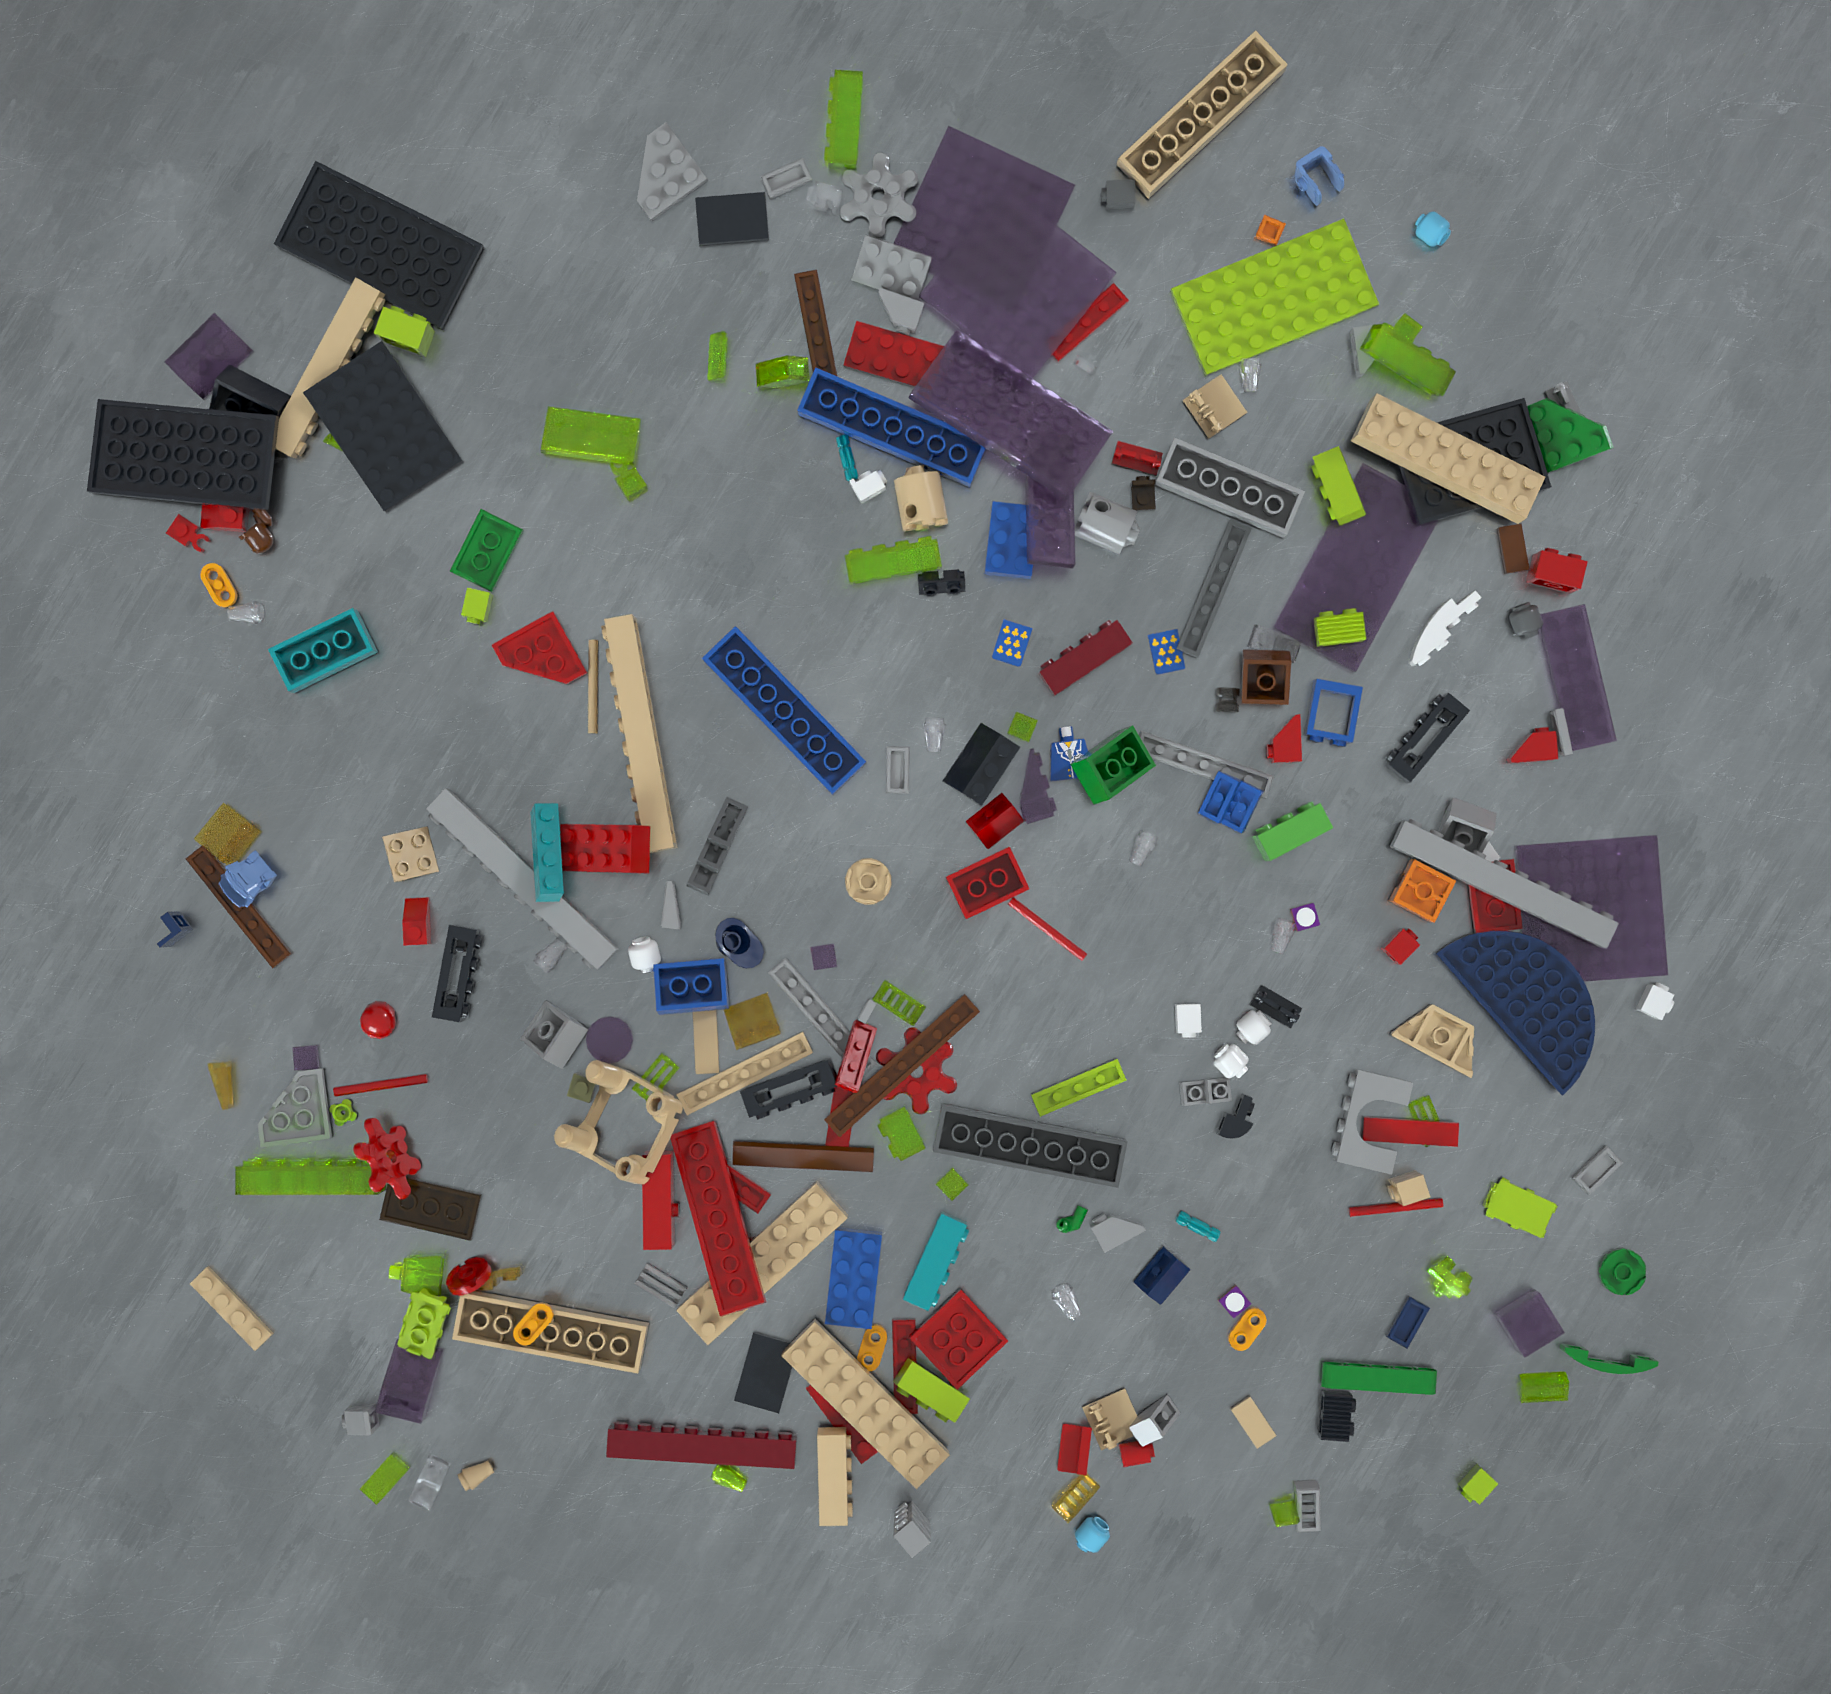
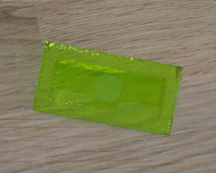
[707,331,728,382]
[1519,1372,1569,1403]

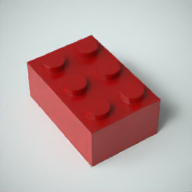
[946,847,1030,919]

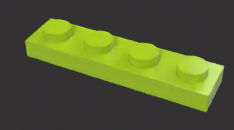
[1031,1058,1127,1117]

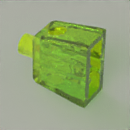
[389,1253,445,1296]

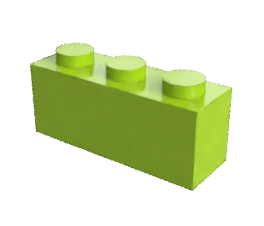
[1311,446,1366,526]
[893,1358,970,1423]

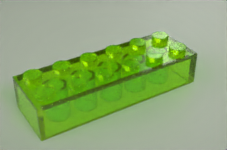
[235,1158,386,1195]

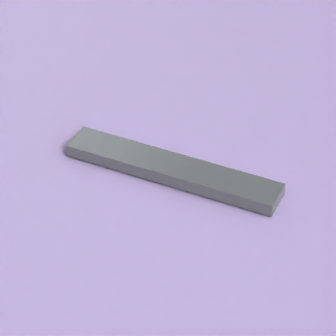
[1139,731,1274,798]
[768,958,878,1076]

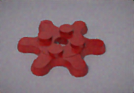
[876,1027,957,1115]
[353,1118,421,1200]

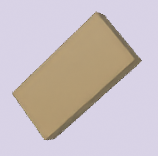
[1230,1395,1276,1449]

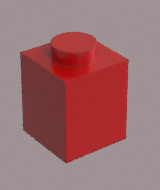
[1381,928,1420,965]

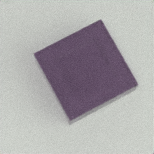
[811,944,837,970]
[292,1045,319,1071]

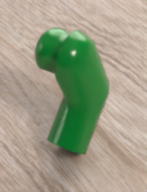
[1056,1205,1088,1233]

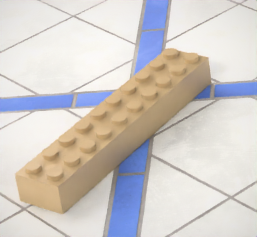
[601,614,677,853]

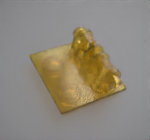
[194,802,261,865]
[723,993,781,1050]

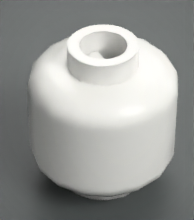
[628,936,661,973]
[1236,1010,1272,1045]
[1214,1043,1249,1078]

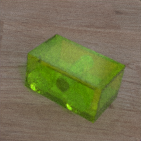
[756,355,809,389]
[877,1105,926,1161]

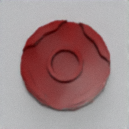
[446,1257,492,1296]

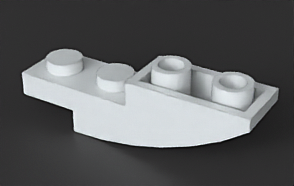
[1409,590,1481,666]

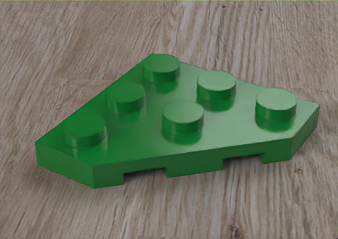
[1527,398,1614,473]

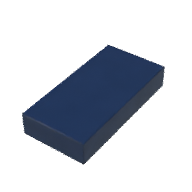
[1386,1295,1430,1349]

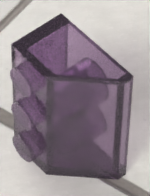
[165,313,253,400]

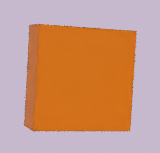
[1255,215,1286,246]

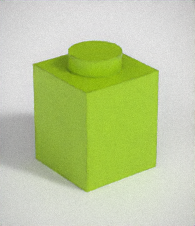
[461,588,493,625]
[1458,1464,1498,1505]

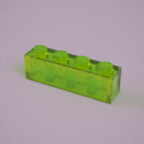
[824,69,863,170]
[1360,323,1456,396]
[845,536,942,585]

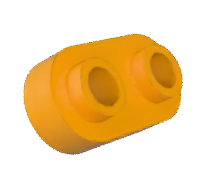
[200,563,237,608]
[513,1302,554,1345]
[1228,1307,1266,1351]
[857,1324,887,1371]

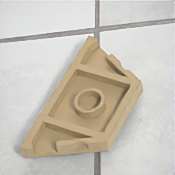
[1390,1004,1474,1078]

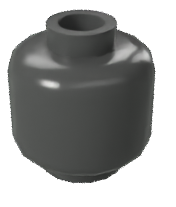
[1509,602,1544,639]

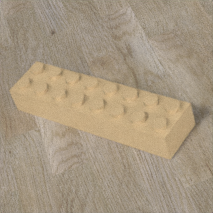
[1117,31,1288,199]
[1351,393,1545,524]
[676,1181,848,1345]
[452,1291,649,1373]
[782,1319,950,1489]

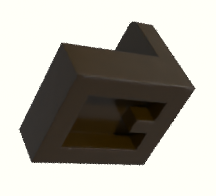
[1130,476,1156,511]

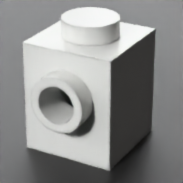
[1635,982,1674,1020]
[1175,1003,1202,1038]

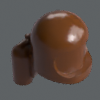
[239,509,273,554]

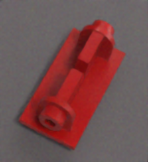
[1112,441,1163,476]

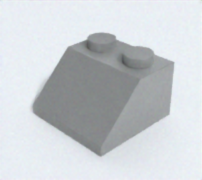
[1438,797,1497,853]
[520,1000,588,1069]

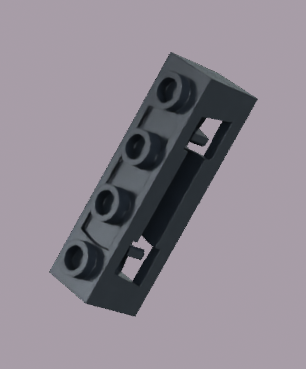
[1385,692,1470,783]
[432,925,482,1022]
[740,1058,837,1120]

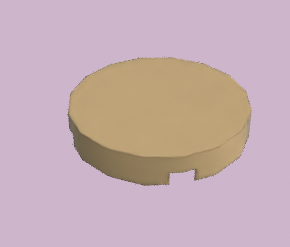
[845,858,891,905]

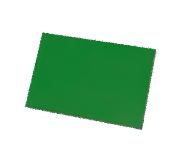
[450,509,524,593]

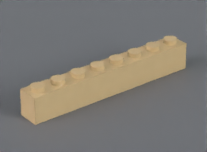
[276,278,385,459]

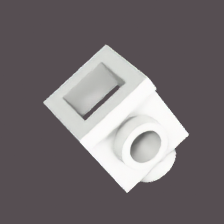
[849,470,887,504]

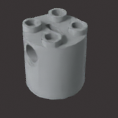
[1072,492,1141,555]

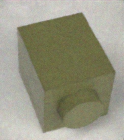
[567,1072,597,1103]

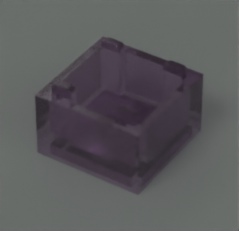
[1495,1289,1565,1358]

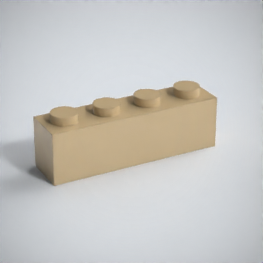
[817,1427,853,1526]

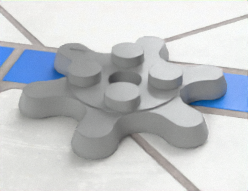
[839,152,919,238]

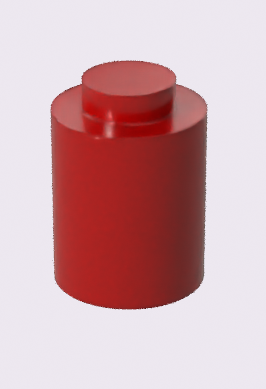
[1119,1441,1155,1468]

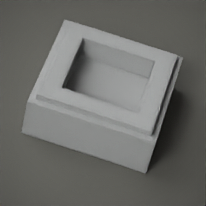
[858,999,877,1024]

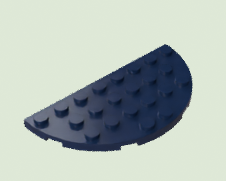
[1436,930,1595,1096]

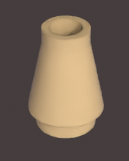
[457,1460,494,1491]

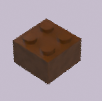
[1241,649,1291,705]

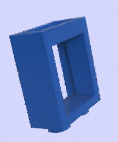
[1304,679,1363,747]

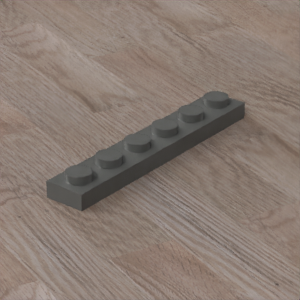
[1176,519,1252,658]

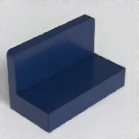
[157,911,193,948]
[1133,1246,1190,1305]

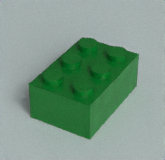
[1070,725,1156,805]

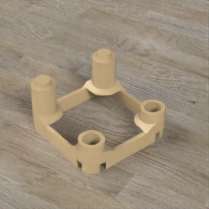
[554,1060,683,1185]

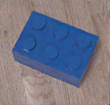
[984,501,1039,579]
[653,958,729,1015]

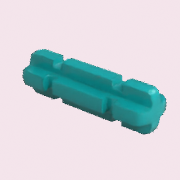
[836,435,858,481]
[1176,1211,1221,1242]

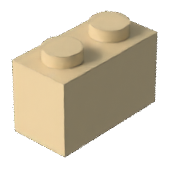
[1387,1170,1430,1206]

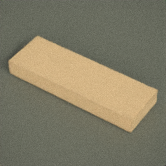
[693,1010,720,1074]

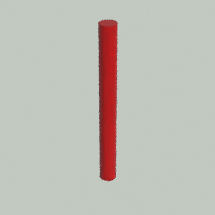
[1008,897,1087,961]
[333,1074,428,1097]
[1349,1198,1444,1217]

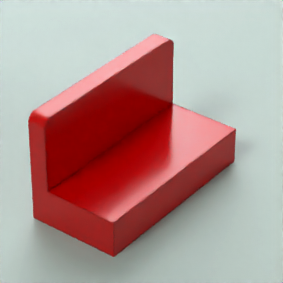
[965,793,1024,849]
[1057,1424,1092,1476]

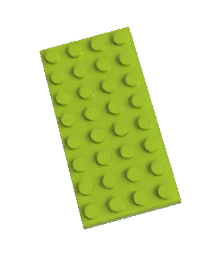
[1171,219,1379,376]

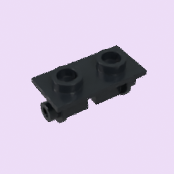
[918,569,966,596]
[1250,985,1302,1029]

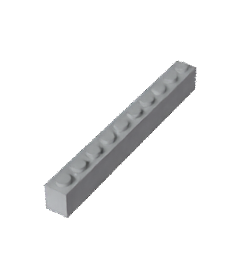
[426,788,619,970]
[1390,819,1619,949]

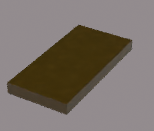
[379,1177,482,1241]

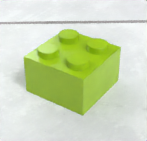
[374,306,435,357]

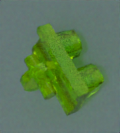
[1427,1256,1473,1299]

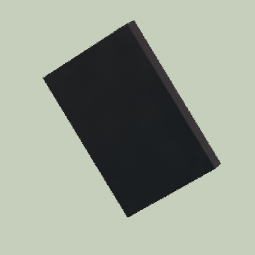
[695,192,769,246]
[734,1332,792,1414]

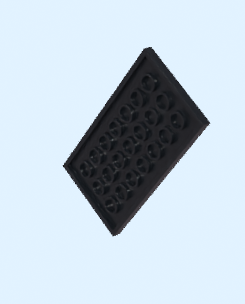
[274,161,484,329]
[87,399,279,510]

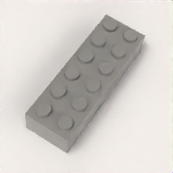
[1155,437,1305,538]

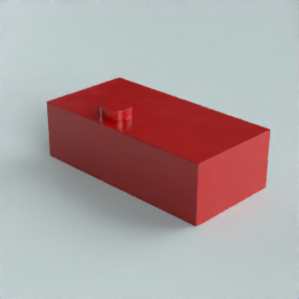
[642,1150,679,1250]

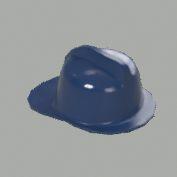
[715,918,764,969]

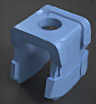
[1294,146,1344,206]
[219,850,277,907]

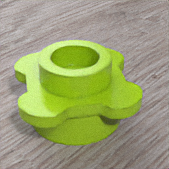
[329,1099,357,1126]

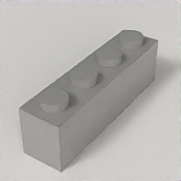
[893,1501,931,1558]

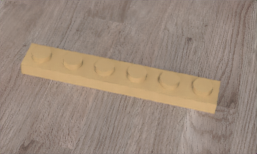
[676,1032,813,1115]

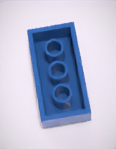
[825,1227,882,1329]

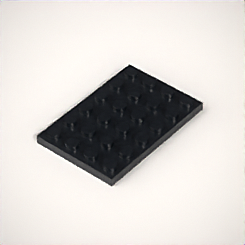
[303,341,462,511]
[1399,398,1552,526]

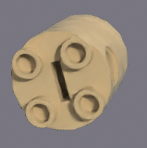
[894,465,948,531]

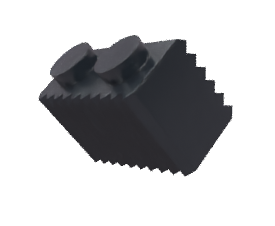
[1318,1390,1356,1442]

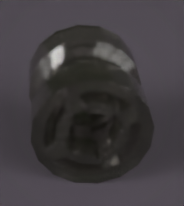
[1215,687,1240,713]

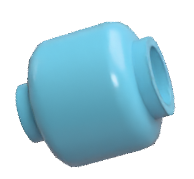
[1415,211,1451,247]
[1075,1517,1110,1553]

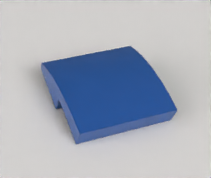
[1198,771,1264,833]

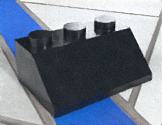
[209,364,291,418]
[943,723,1020,806]

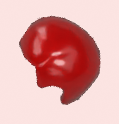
[360,1001,396,1039]

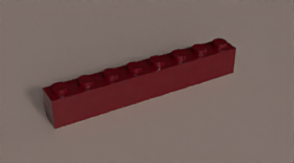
[606,1422,797,1469]

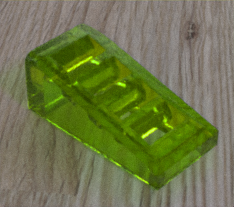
[872,980,926,1026]

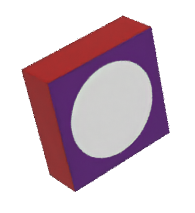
[1291,903,1320,931]
[1218,1285,1251,1319]

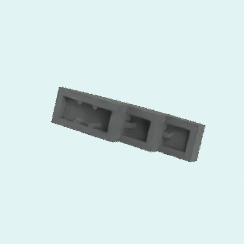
[687,797,748,896]

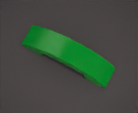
[1560,1344,1659,1374]

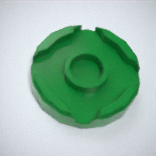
[1598,1248,1646,1295]

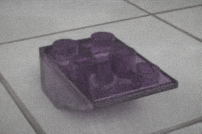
[1019,748,1057,825]
[375,1339,443,1424]

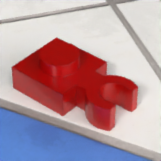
[166,514,211,553]

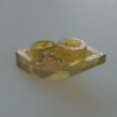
[479,1264,523,1290]

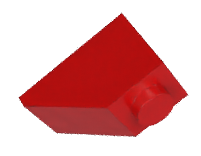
[200,505,249,532]
[1267,714,1302,763]
[1506,727,1558,764]
[402,897,432,946]

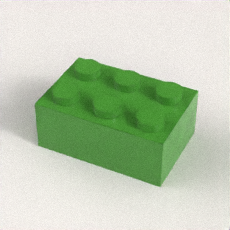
[1252,801,1333,861]

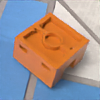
[1388,859,1456,923]

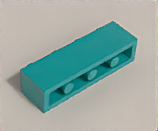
[530,803,564,902]
[903,1211,969,1311]

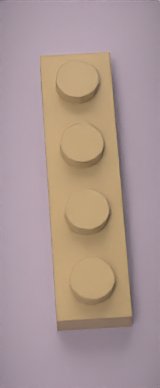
[190,1266,274,1351]

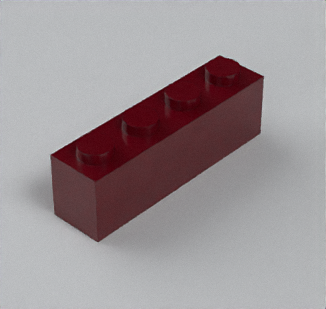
[1038,620,1133,696]

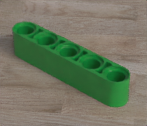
[1321,1362,1437,1395]

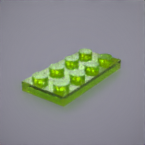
[541,406,641,465]

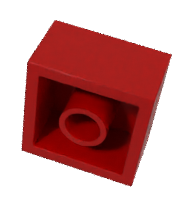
[1526,548,1588,593]

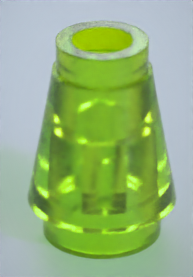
[711,1464,747,1493]

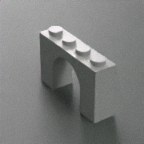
[1332,1069,1413,1175]

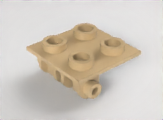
[1183,374,1247,439]
[382,826,439,882]
[1082,1388,1137,1450]

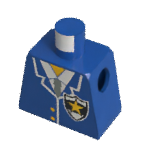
[1049,726,1088,782]

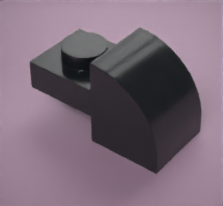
[1216,1093,1255,1139]

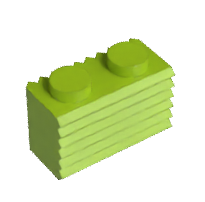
[1314,608,1366,647]

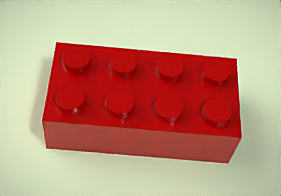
[560,824,650,873]

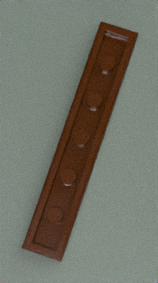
[794,269,837,376]
[185,844,292,969]
[732,1141,874,1172]

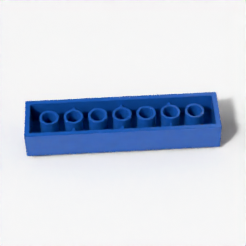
[797,367,989,487]
[702,626,867,795]

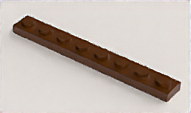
[824,994,980,1137]

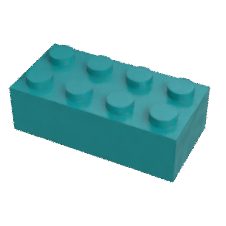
[268,608,378,693]

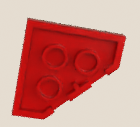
[492,611,587,684]

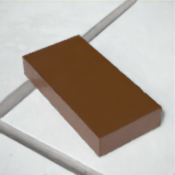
[1497,523,1529,574]

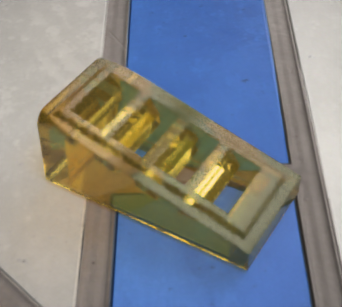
[207,1061,234,1110]
[1051,1474,1100,1523]

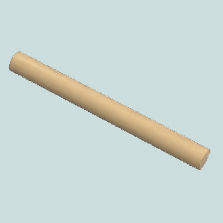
[588,640,598,734]

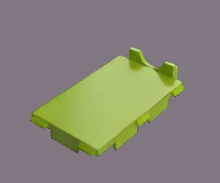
[1483,1177,1558,1238]
[397,1288,451,1359]

